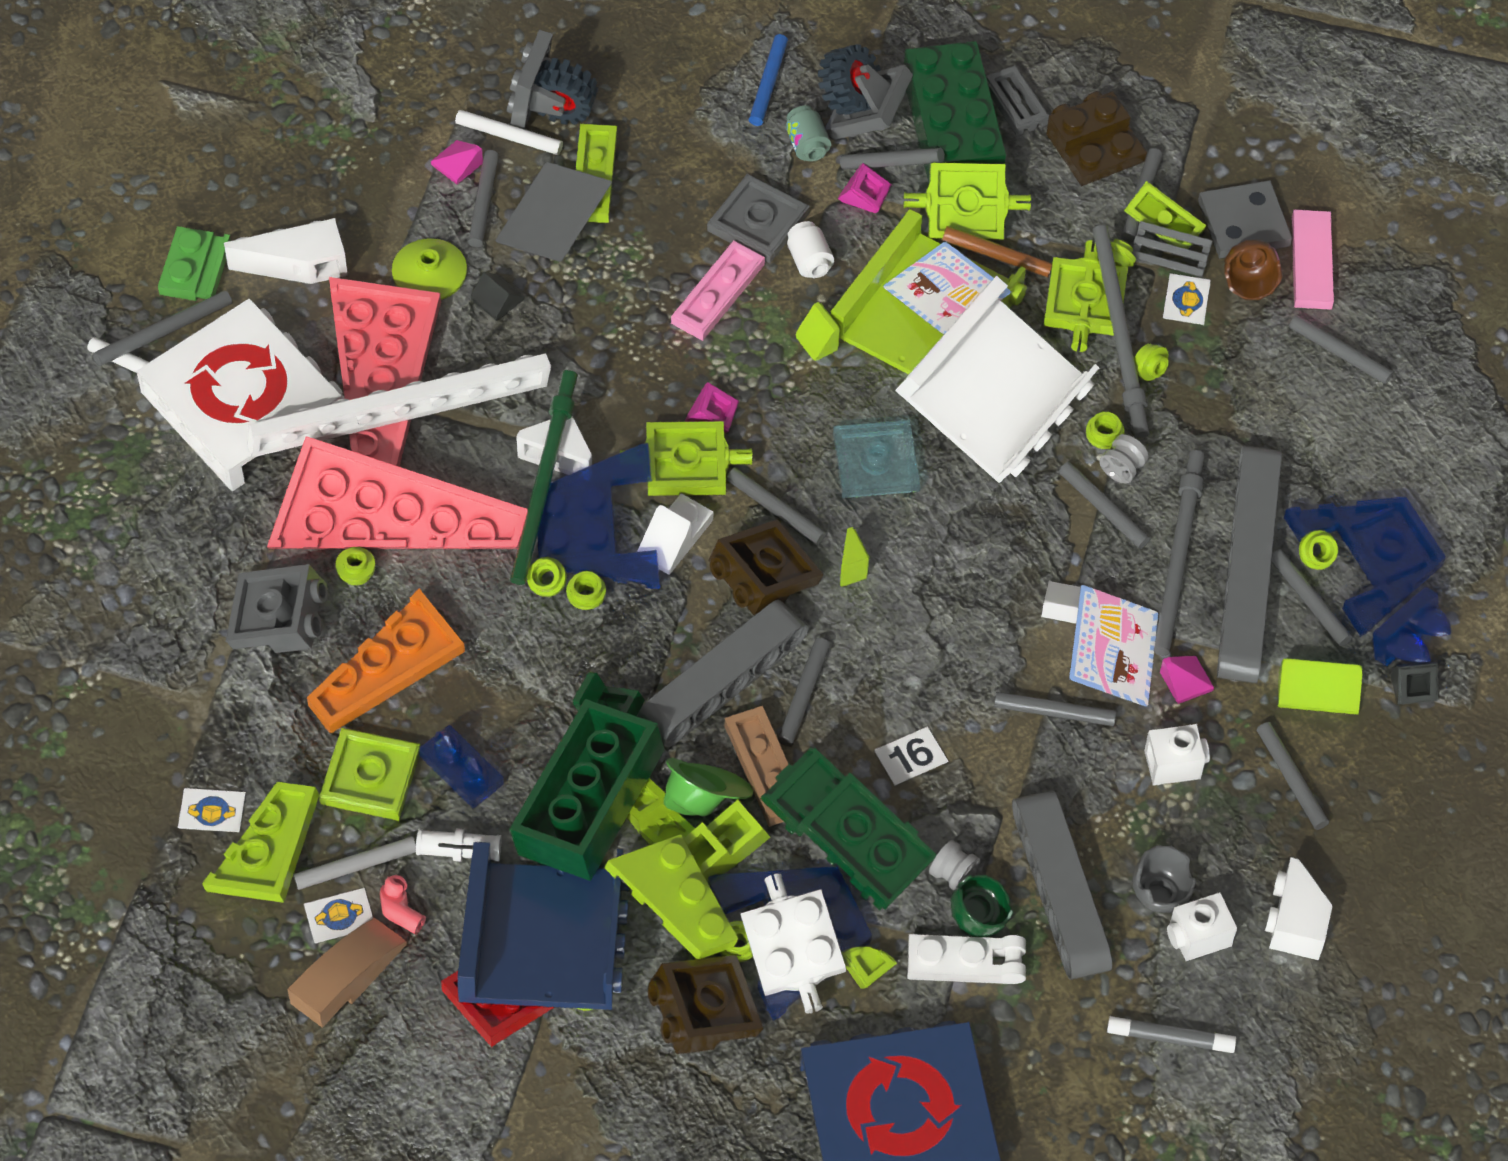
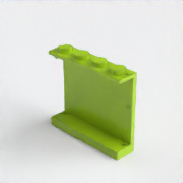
[831,209,1027,375]

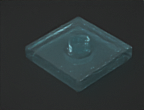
[833,420,920,498]

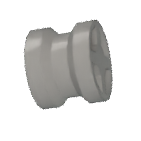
[1099,434,1149,484]
[929,840,980,890]

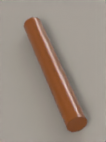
[942,226,1052,277]

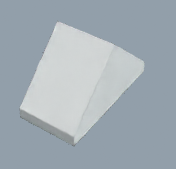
[517,416,592,482]

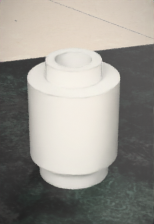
[787,221,834,278]

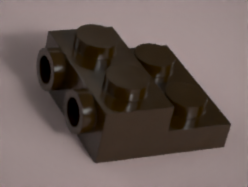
[1046,91,1147,187]
[708,520,823,616]
[648,955,763,1054]

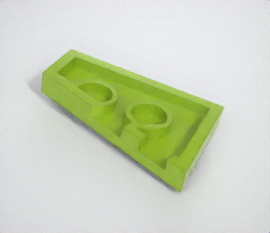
[202,782,319,903]
[605,834,738,959]

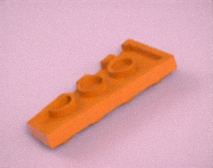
[307,588,465,734]

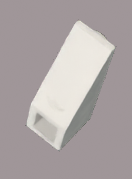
[224,218,348,284]

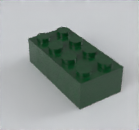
[904,41,1006,183]
[509,699,665,881]

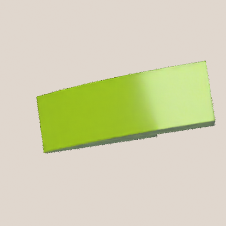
[683,799,771,884]

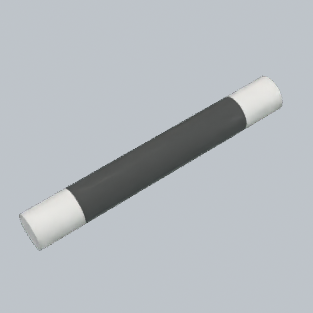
[1107,1016,1236,1053]

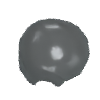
[1132,845,1196,913]

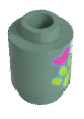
[786,105,831,161]

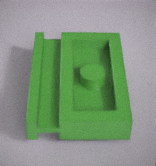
[158,226,231,301]

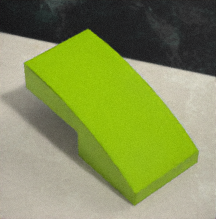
[627,778,695,845]

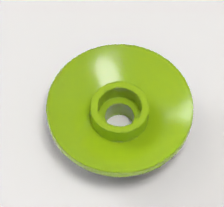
[392,238,467,300]

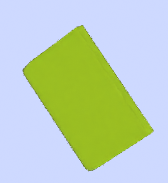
[1124,181,1206,250]
[1278,658,1362,715]

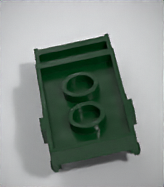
[760,747,937,911]

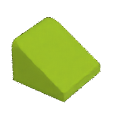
[796,302,840,361]
[840,527,869,587]

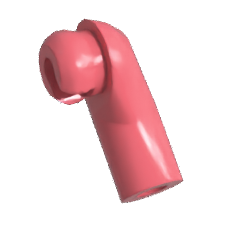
[380,875,426,934]

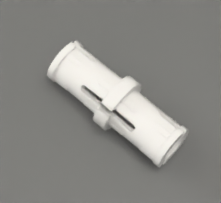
[416,828,502,862]

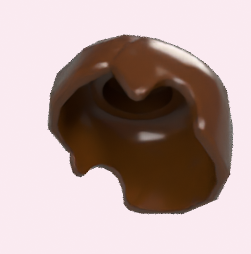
[1224,240,1282,300]

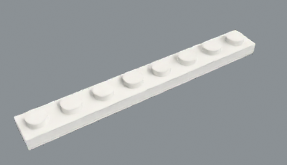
[247,353,551,457]

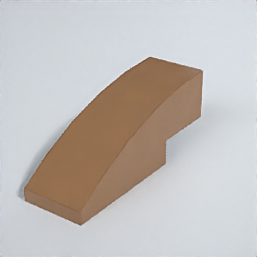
[287,917,407,1028]

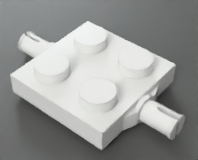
[740,874,846,1013]

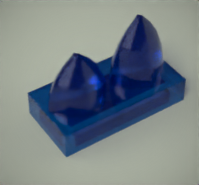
[1373,587,1451,666]
[419,724,504,809]

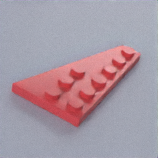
[329,277,441,467]
[267,436,528,549]

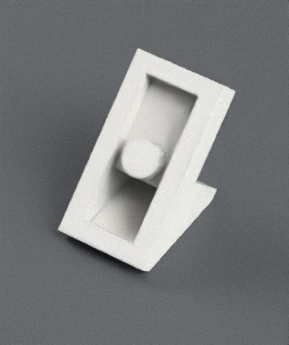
[637,493,714,575]

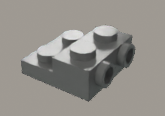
[226,564,328,653]

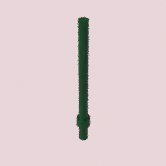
[510,370,578,585]

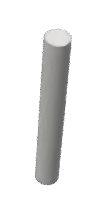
[293,836,416,890]

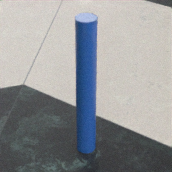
[749,34,788,126]

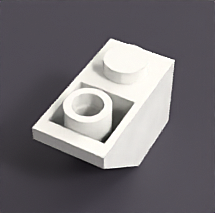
[1265,858,1332,960]

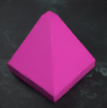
[431,140,483,185]
[838,163,892,213]
[685,382,739,433]
[1160,656,1214,704]

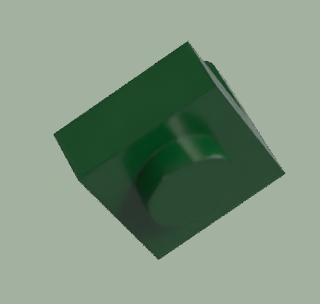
[573,672,645,716]

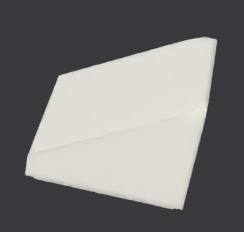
[1041,581,1081,624]

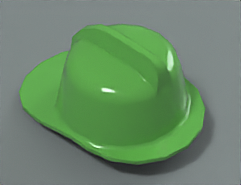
[664,758,753,816]

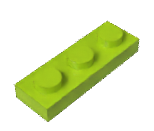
[576,124,617,223]

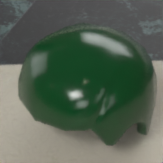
[950,874,1014,937]

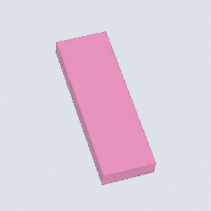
[1292,210,1334,310]
[671,240,765,341]

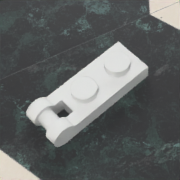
[907,934,1026,984]

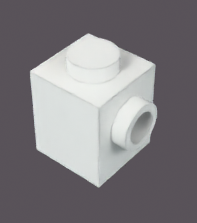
[1144,724,1210,785]
[1167,892,1237,961]

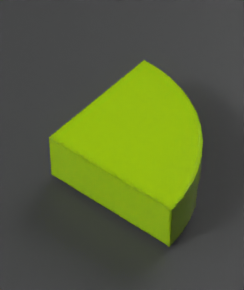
[841,946,897,989]

